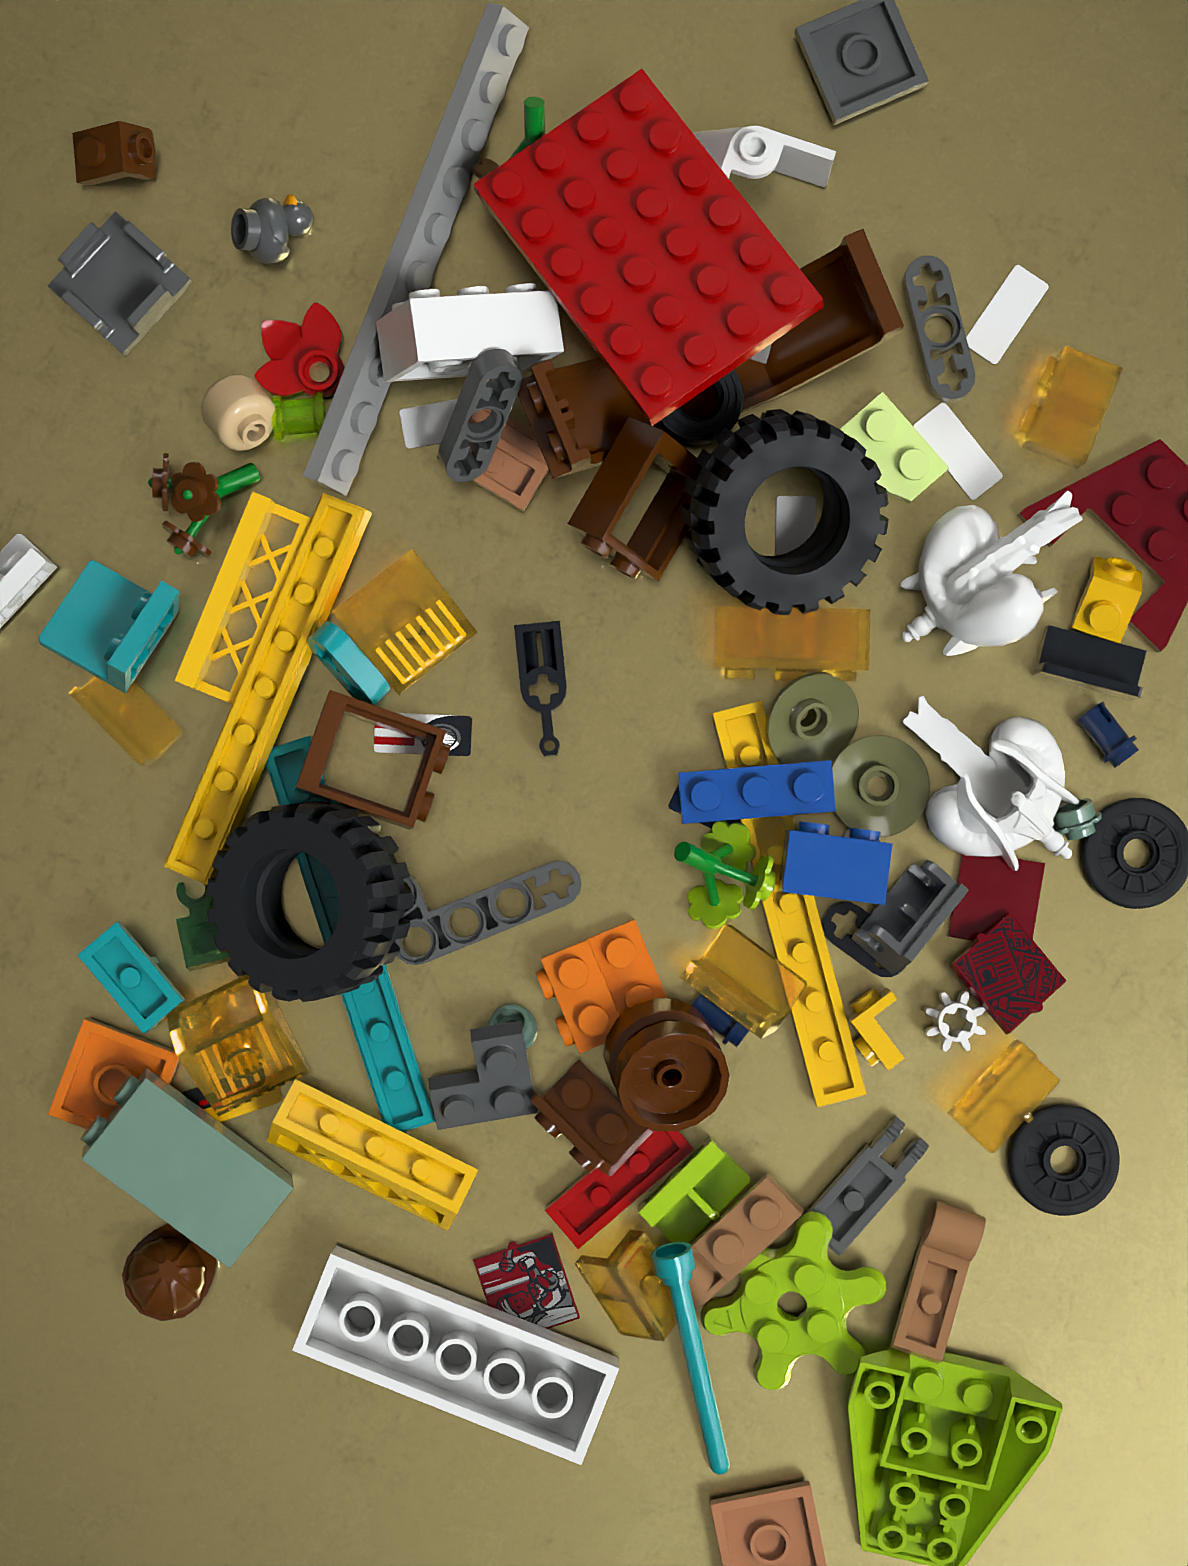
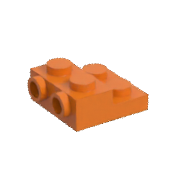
[535,919,667,1054]

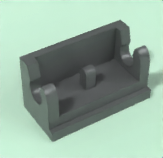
[851,860,969,975]

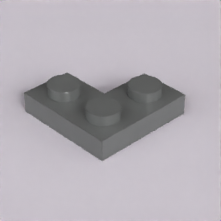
[428,1021,538,1130]

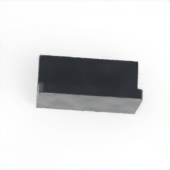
[1033,625,1147,701]

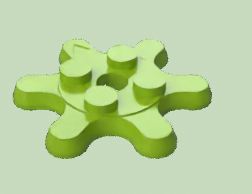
[701,1211,886,1391]

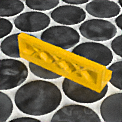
[174,491,311,704]
[266,1079,478,1231]

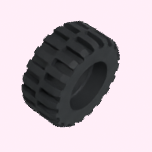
[682,409,889,615]
[206,801,413,1002]

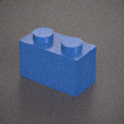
[778,821,893,905]

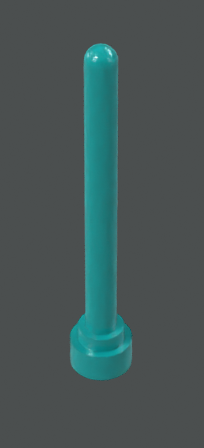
[651,1242,730,1475]

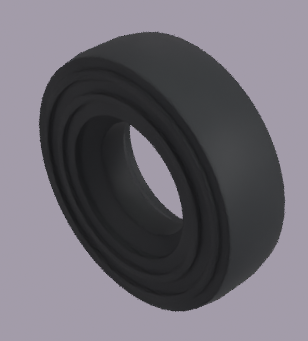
[658,370,744,445]

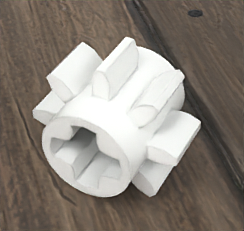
[923,990,986,1052]

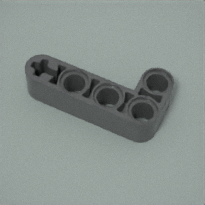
[395,860,581,965]

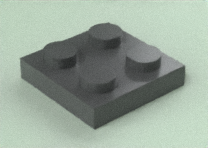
[794,0,929,125]

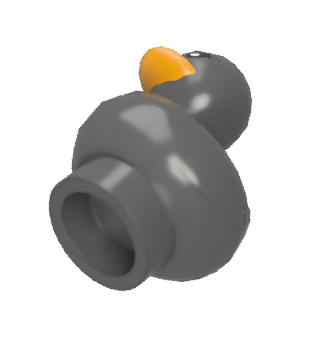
[231,194,314,264]

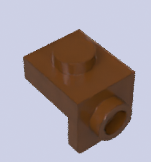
[72,121,156,186]

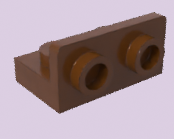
[529,1060,653,1176]

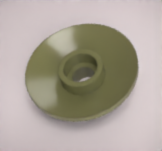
[765,672,859,764]
[832,735,930,837]

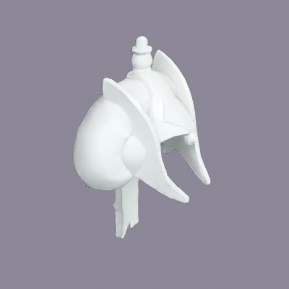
[901,490,1083,656]
[903,696,1080,871]

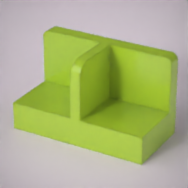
[637,1135,750,1243]

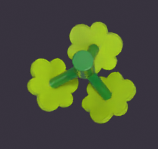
[674,821,776,929]

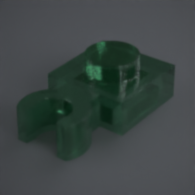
[176,882,232,971]

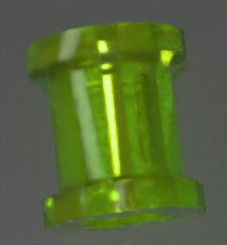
[271,392,327,442]

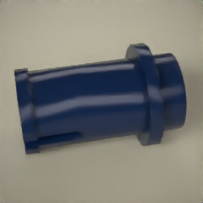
[1077,701,1139,768]
[692,985,755,1048]

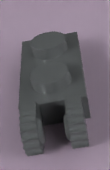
[806,1117,929,1256]

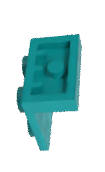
[39,560,179,693]

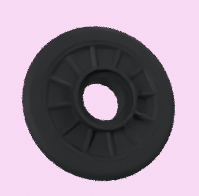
[1082,798,1188,909]
[1008,1104,1120,1216]

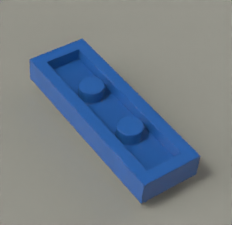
[678,760,836,824]

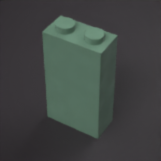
[80,1068,294,1268]

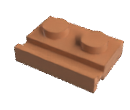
[436,409,549,512]

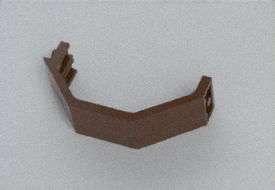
[518,229,904,479]

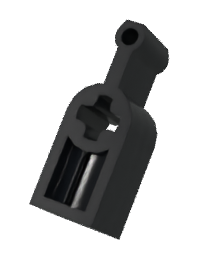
[514,621,567,757]

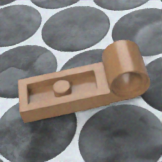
[689,1173,803,1309]
[890,1200,986,1364]

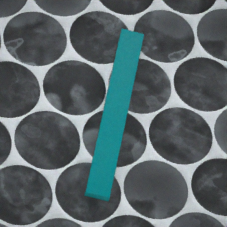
[266,735,436,1132]

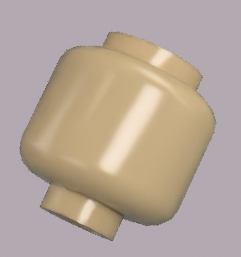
[201,375,277,451]

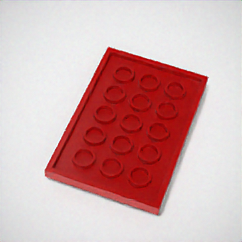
[473,69,824,426]

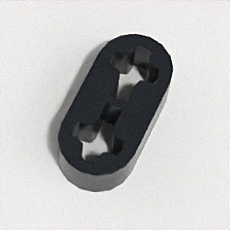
[821,902,906,977]

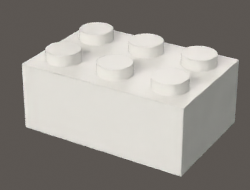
[376,283,564,382]

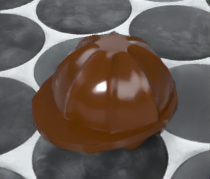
[122,1224,216,1321]

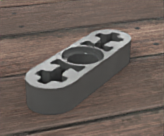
[902,256,975,403]
[438,349,523,482]

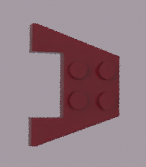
[1017,439,1188,653]

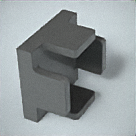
[48,211,193,357]

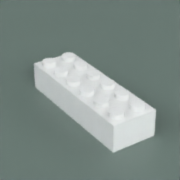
[292,1245,619,1465]

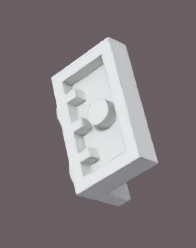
[0,534,57,628]

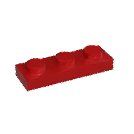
[545,1130,694,1249]

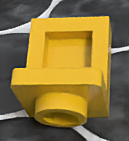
[1072,556,1142,644]
[847,987,905,1071]

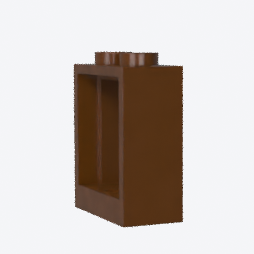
[567,417,702,581]
[294,690,451,830]

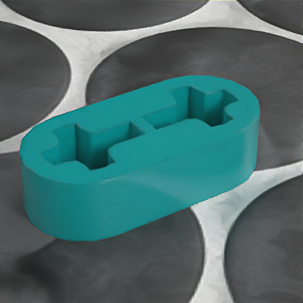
[307,621,390,705]

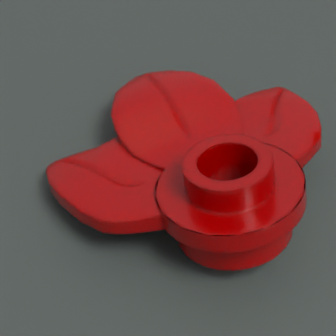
[254,302,345,398]

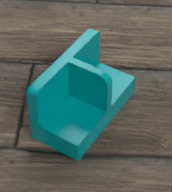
[77,921,186,1034]

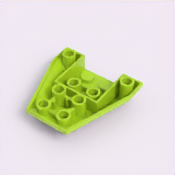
[848,1348,1063,1566]

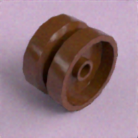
[603,998,730,1132]

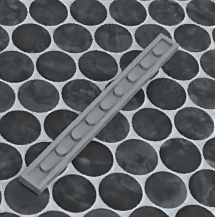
[303,2,529,496]

